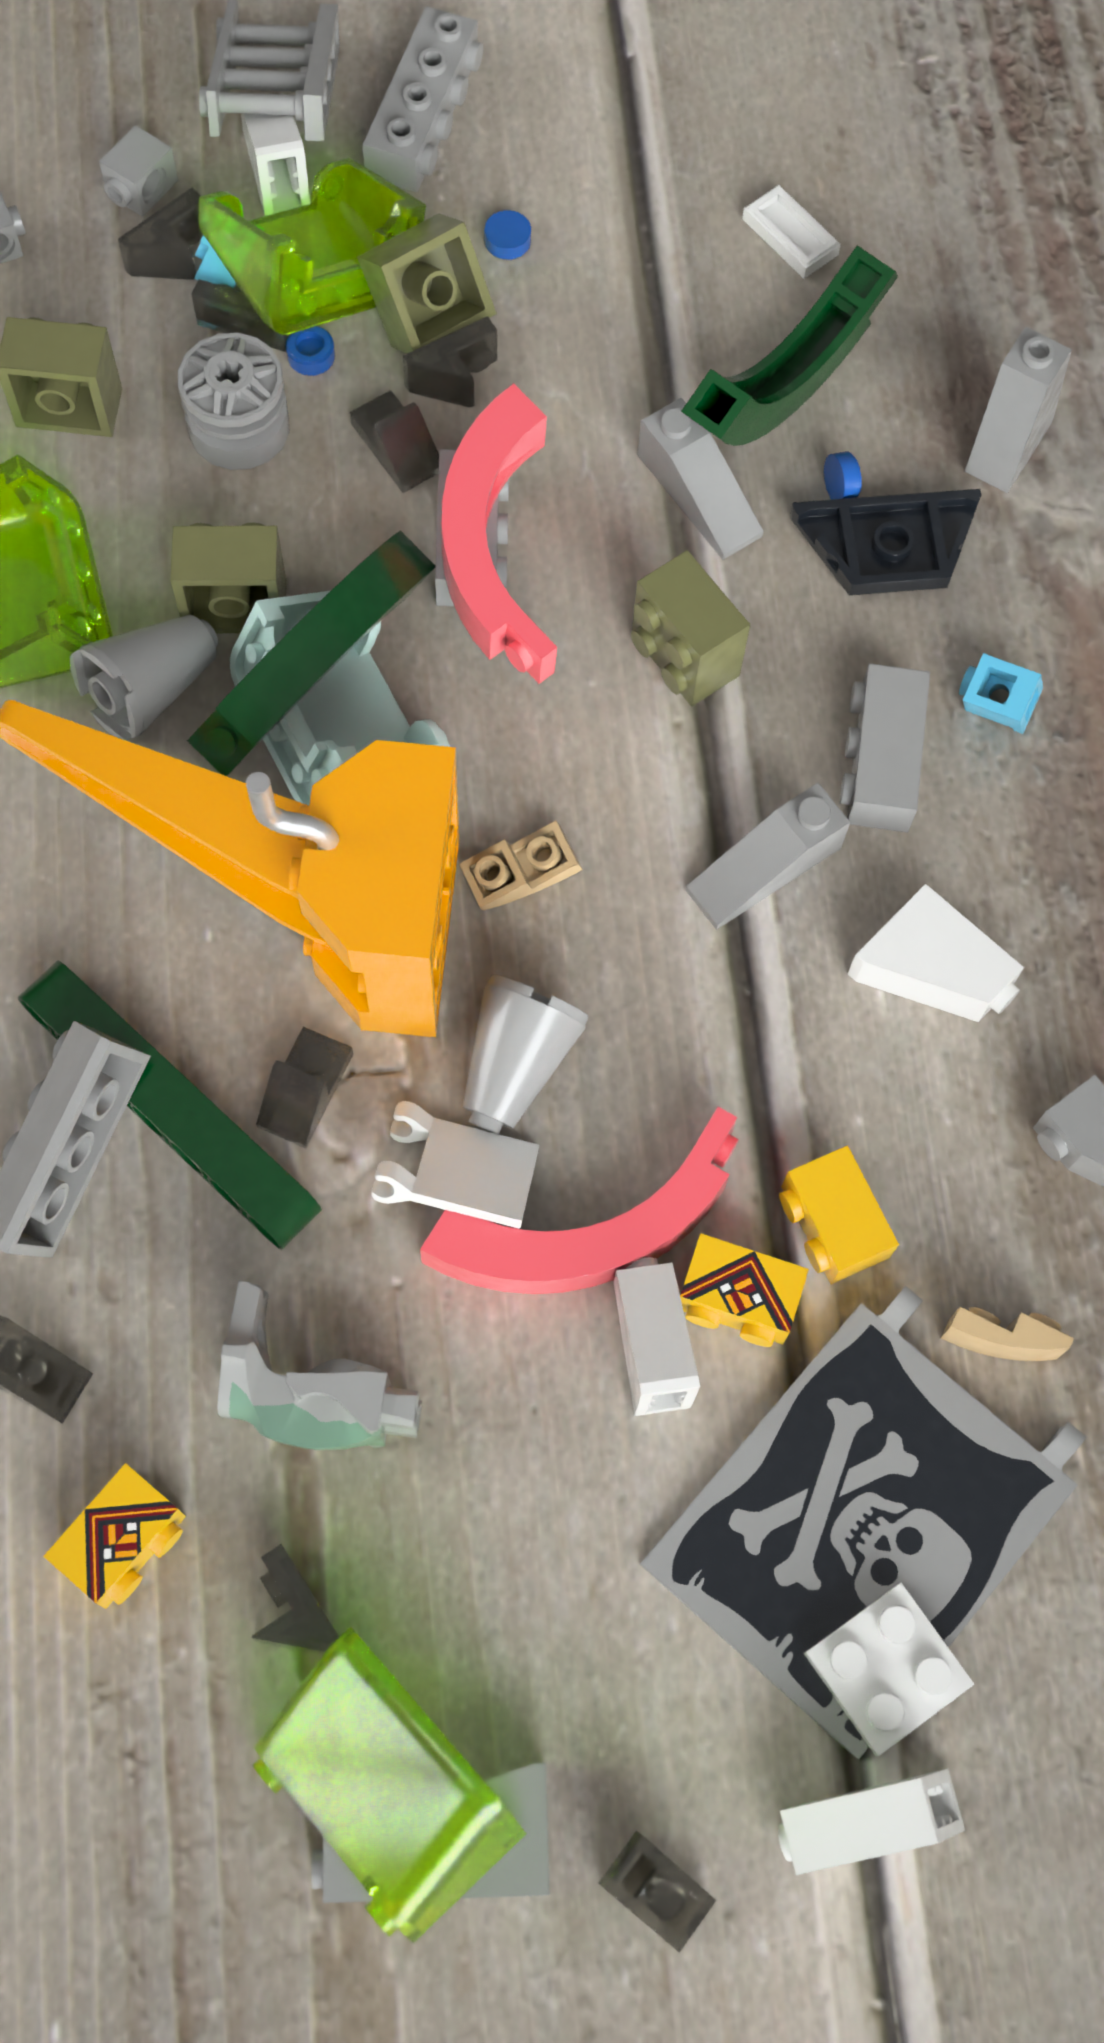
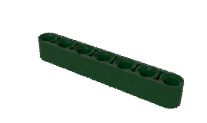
[17,960,322,1250]

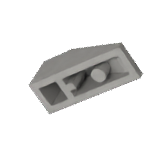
[638,398,764,560]
[685,783,850,930]
[1033,1075,1104,1187]

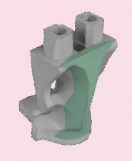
[217,1281,422,1450]

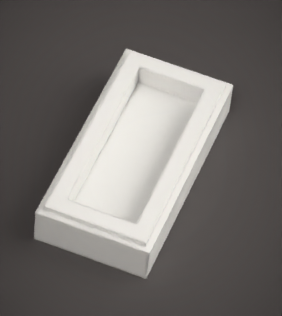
[742,185,841,279]

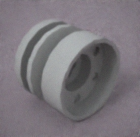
[178,333,290,470]

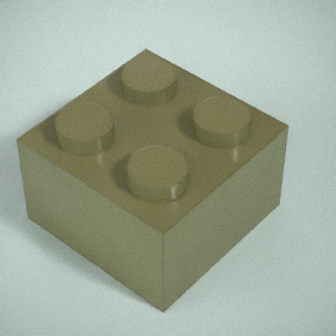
[357,213,497,358]
[0,317,122,437]
[170,522,287,634]
[631,550,751,707]

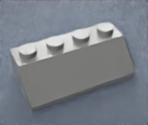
[0,1021,151,1258]

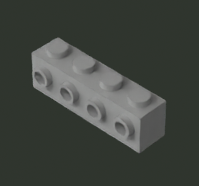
[362,6,483,193]

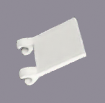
[371,1101,540,1229]

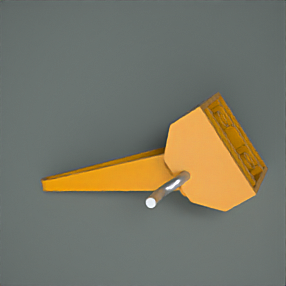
[0,700,460,1037]

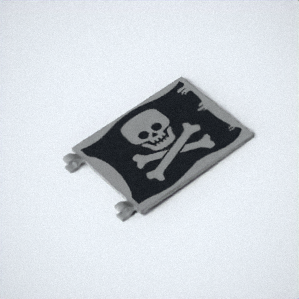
[640,1286,1087,1760]

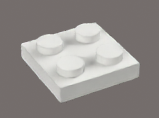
[804,1582,975,1756]

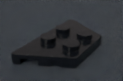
[790,489,981,596]

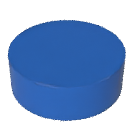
[484,210,531,260]
[286,325,335,376]
[824,451,862,500]

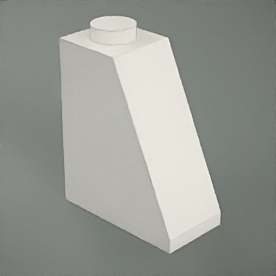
[241,93,312,222]
[848,884,1024,1022]
[613,1258,700,1416]
[778,1768,965,1875]

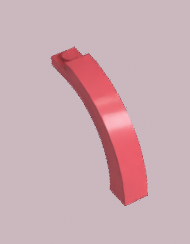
[441,383,557,684]
[420,1107,739,1294]

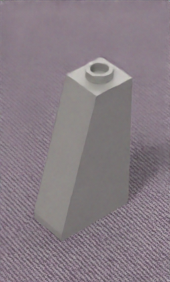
[965,327,1072,494]
[311,1763,550,1903]

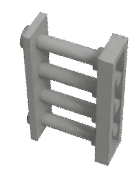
[199,0,340,141]

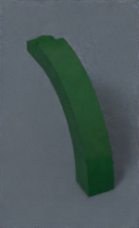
[681,245,898,446]
[187,530,436,776]

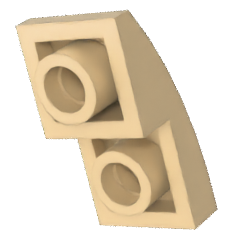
[459,820,583,911]
[940,1307,1074,1361]

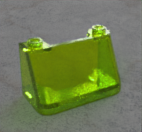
[199,158,426,335]
[0,454,113,688]
[252,1626,527,1943]

